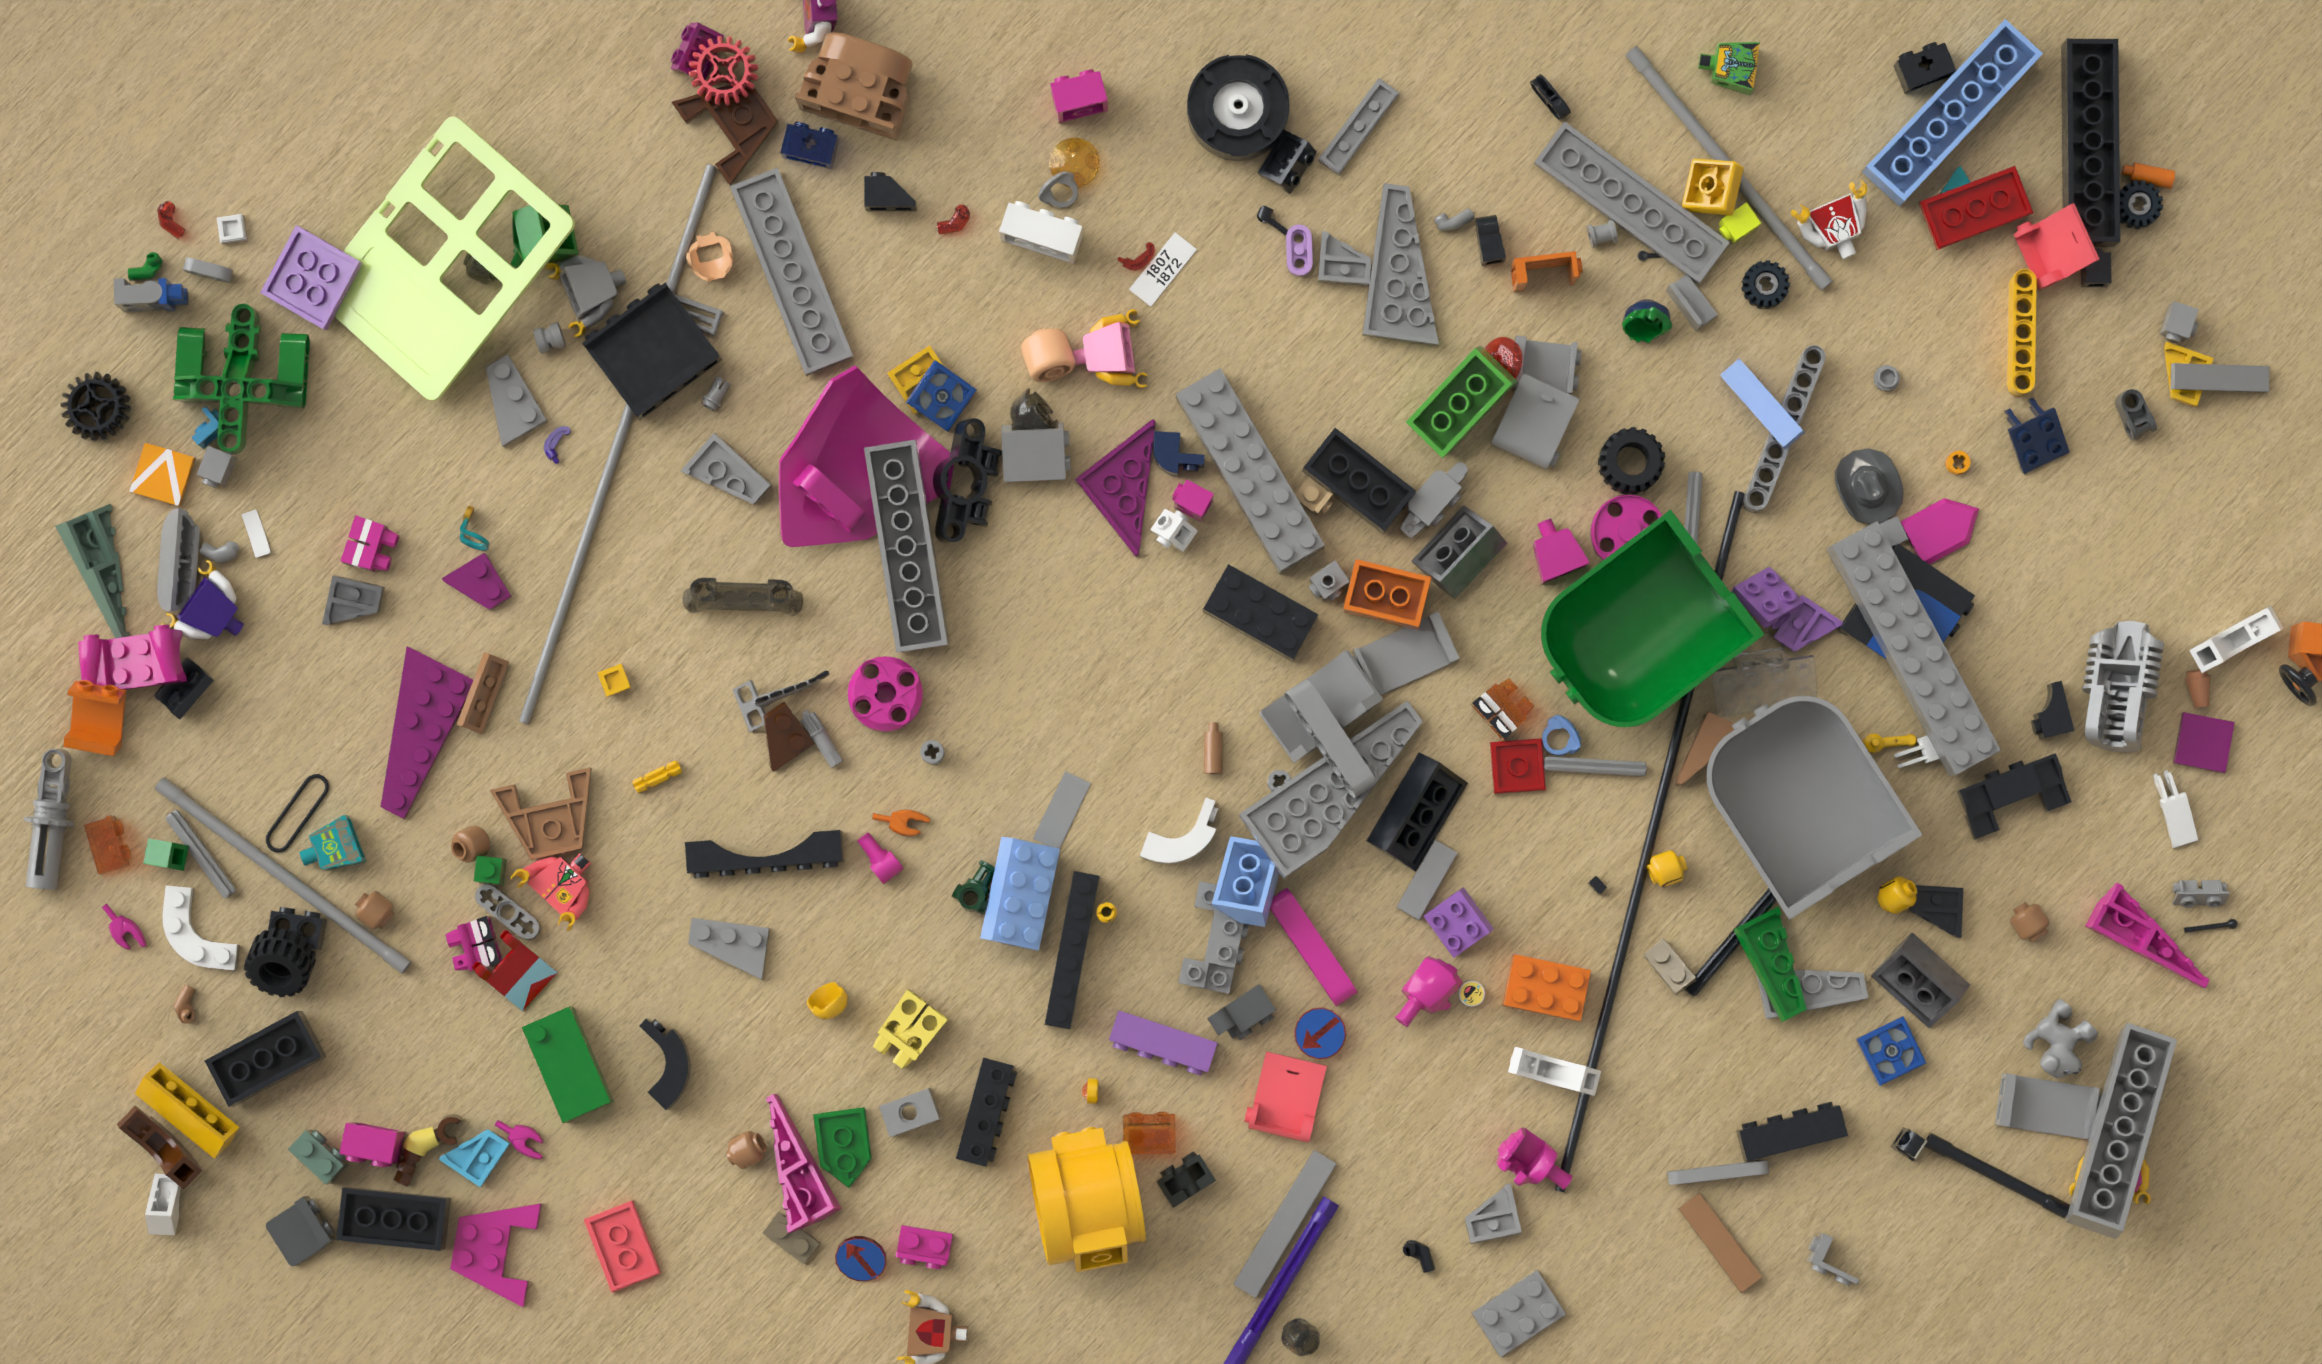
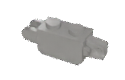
[1400,462,1468,539]

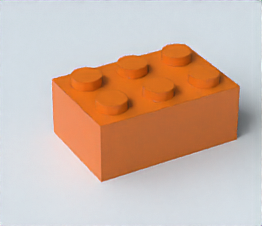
[1343,559,1431,631]
[1502,954,1591,1022]

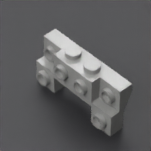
[1179,881,1249,994]

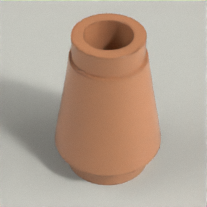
[2185,669,2211,708]

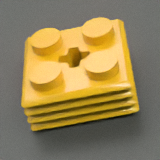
[1682,158,1744,215]

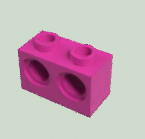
[1172,479,1214,522]

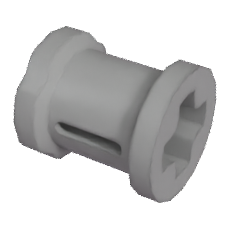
[1587,220,1618,248]
[920,740,945,765]
[1267,770,1291,792]

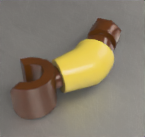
[393,1114,463,1187]

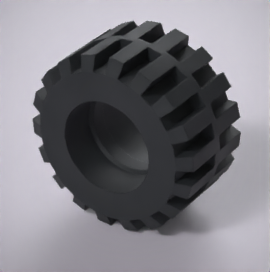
[1598,427,1665,495]
[244,928,316,997]

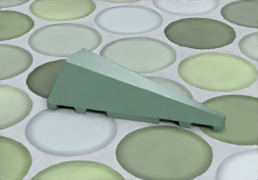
[55,504,129,638]

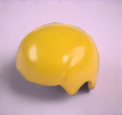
[806,982,848,1020]

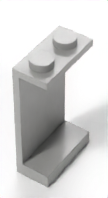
[1352,612,1460,695]
[1995,1073,2102,1139]

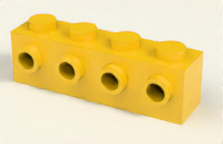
[135,1062,240,1159]

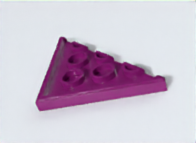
[1075,419,1155,557]

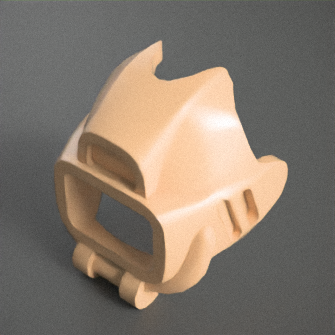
[686,231,733,282]

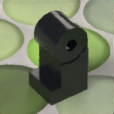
[1475,215,1506,266]

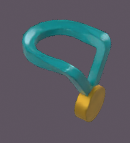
[460,505,490,551]

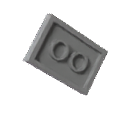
[1471,1270,1566,1357]

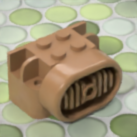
[795,32,913,141]

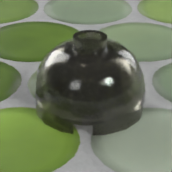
[1010,388,1059,430]

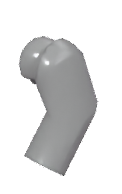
[1434,208,1474,232]
[199,541,239,563]

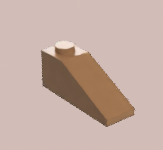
[1674,712,1734,786]

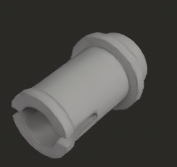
[702,377,731,411]

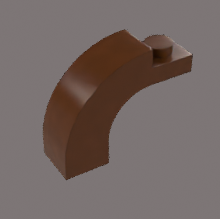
[117,1106,202,1189]

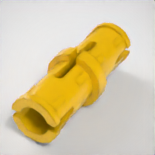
[1096,902,1117,923]

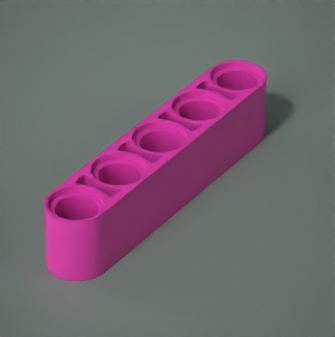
[1270,887,1358,1007]

